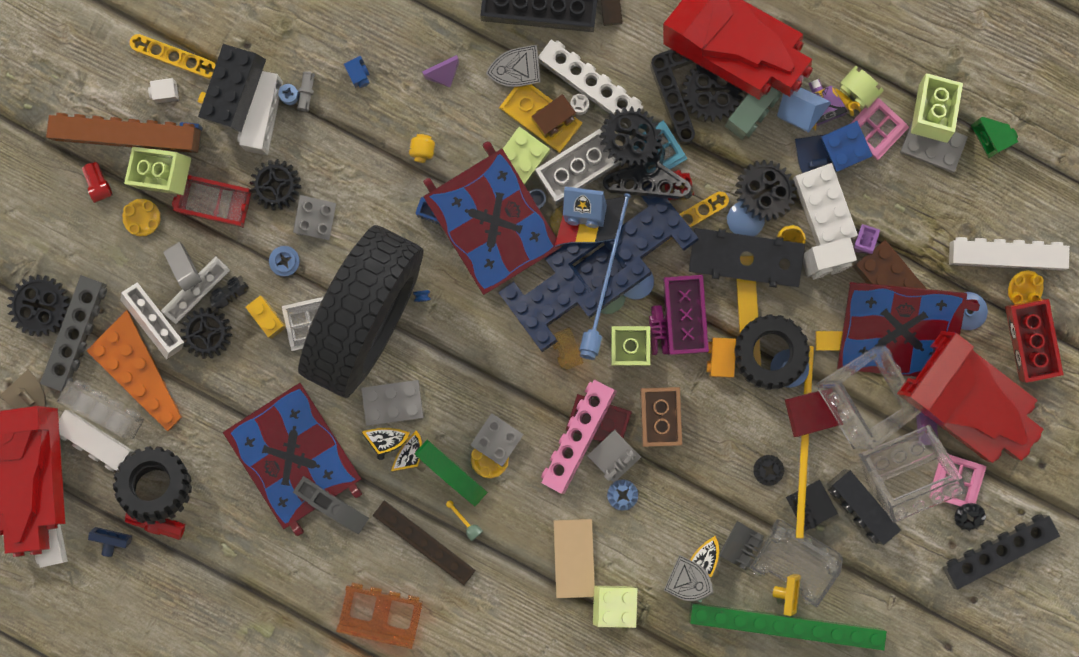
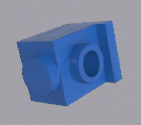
[344,56,370,88]

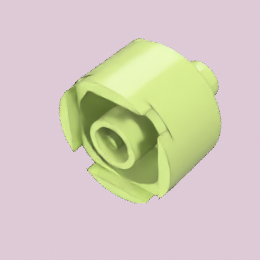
[839,66,884,110]

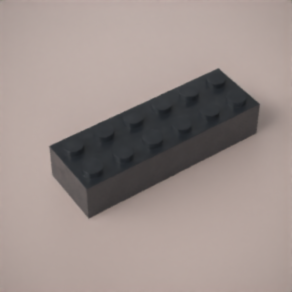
[480,0,597,32]

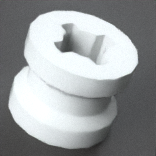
[570,94,589,115]

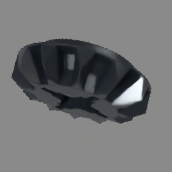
[753,455,784,486]
[954,503,986,532]

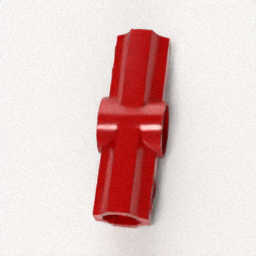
[125,513,186,540]

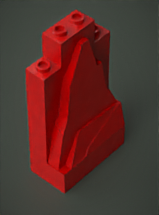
[663,0,813,100]
[897,331,1044,463]
[0,406,66,557]

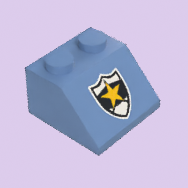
[563,187,607,228]

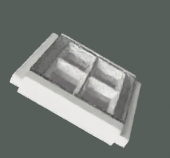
[282,297,323,351]

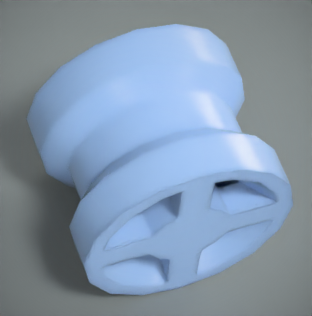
[278,84,299,105]

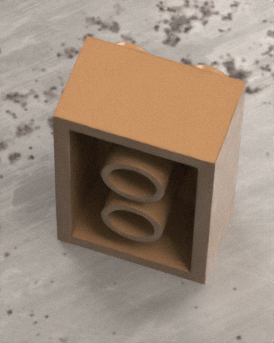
[640,387,682,447]

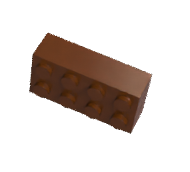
[852,240,927,289]

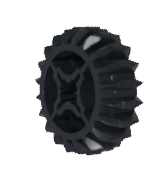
[249,159,302,211]
[180,307,233,359]

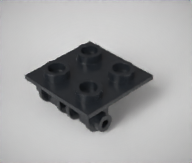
[210,275,249,310]
[786,480,838,531]

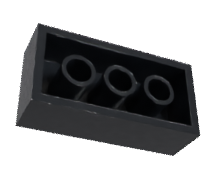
[198,44,266,132]
[827,469,901,545]

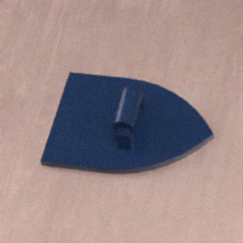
[795,134,831,173]

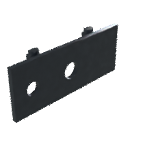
[688,228,805,288]

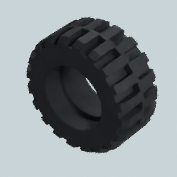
[734,314,810,390]
[113,446,192,524]

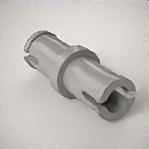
[297,71,315,112]

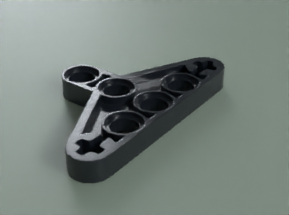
[603,142,693,200]

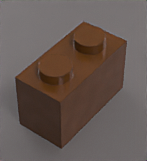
[532,94,576,138]

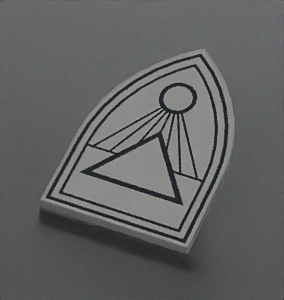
[486,45,541,87]
[664,555,713,601]

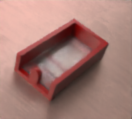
[172,175,252,228]

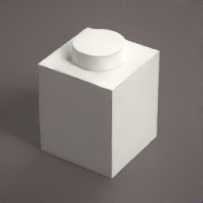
[148,78,179,103]

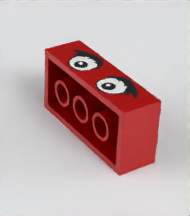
[1005,299,1064,383]

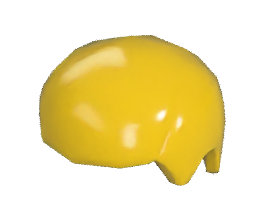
[777,225,806,244]

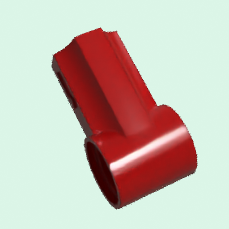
[82,162,113,203]

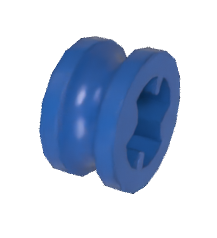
[413,290,431,302]

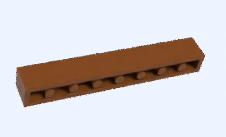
[46,113,201,153]

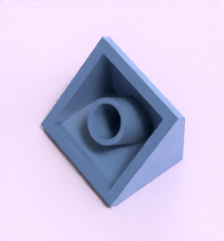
[777,87,831,133]

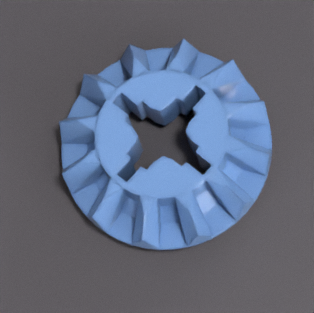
[269,246,300,277]
[607,480,638,510]

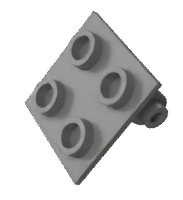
[293,195,336,240]
[471,413,524,466]
[587,430,641,483]

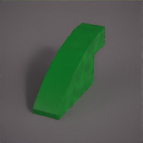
[414,440,488,506]

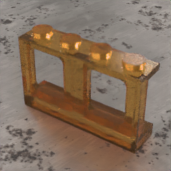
[336,582,423,649]

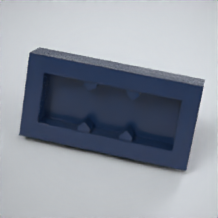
[88,527,132,557]

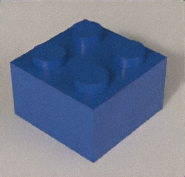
[821,121,873,172]

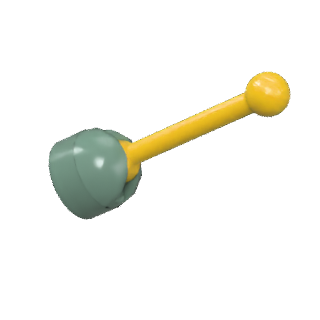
[446,500,483,541]

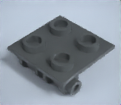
[719,521,764,570]

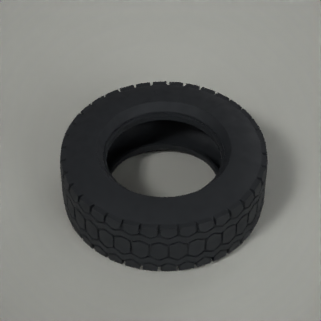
[298,225,424,398]

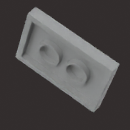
[900,119,968,173]
[361,380,424,426]

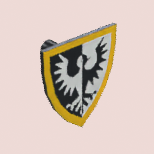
[362,428,410,460]

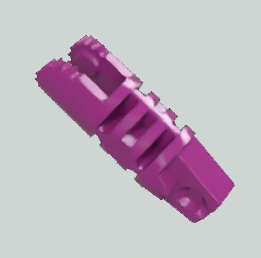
[649,305,669,355]

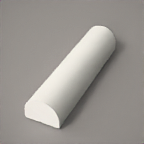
[161,256,230,324]

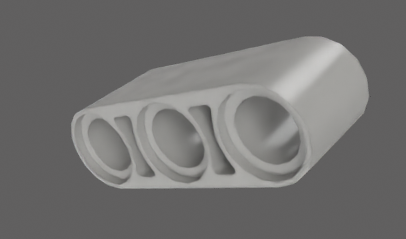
[163,242,202,292]

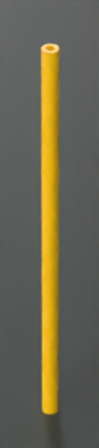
[796,346,814,539]

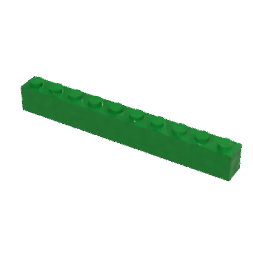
[688,602,887,651]

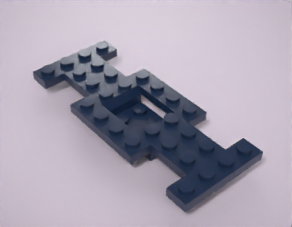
[498,183,699,352]

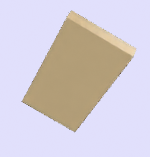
[553,519,595,598]

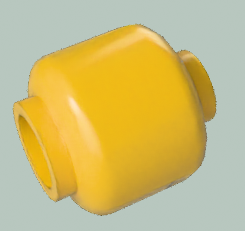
[409,134,435,163]

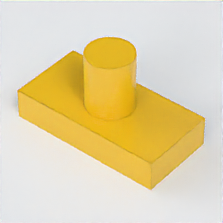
[773,574,801,616]

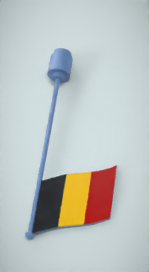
[555,193,631,360]

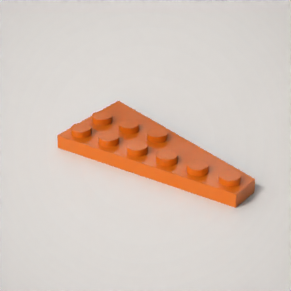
[87,310,182,431]

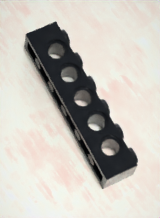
[942,513,1060,590]

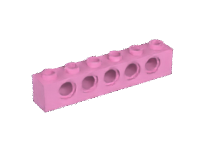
[541,380,617,494]

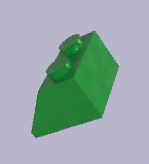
[971,117,1018,159]

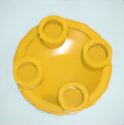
[122,199,161,236]
[1008,270,1044,304]
[471,448,509,478]

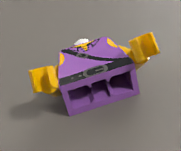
[805,79,861,132]

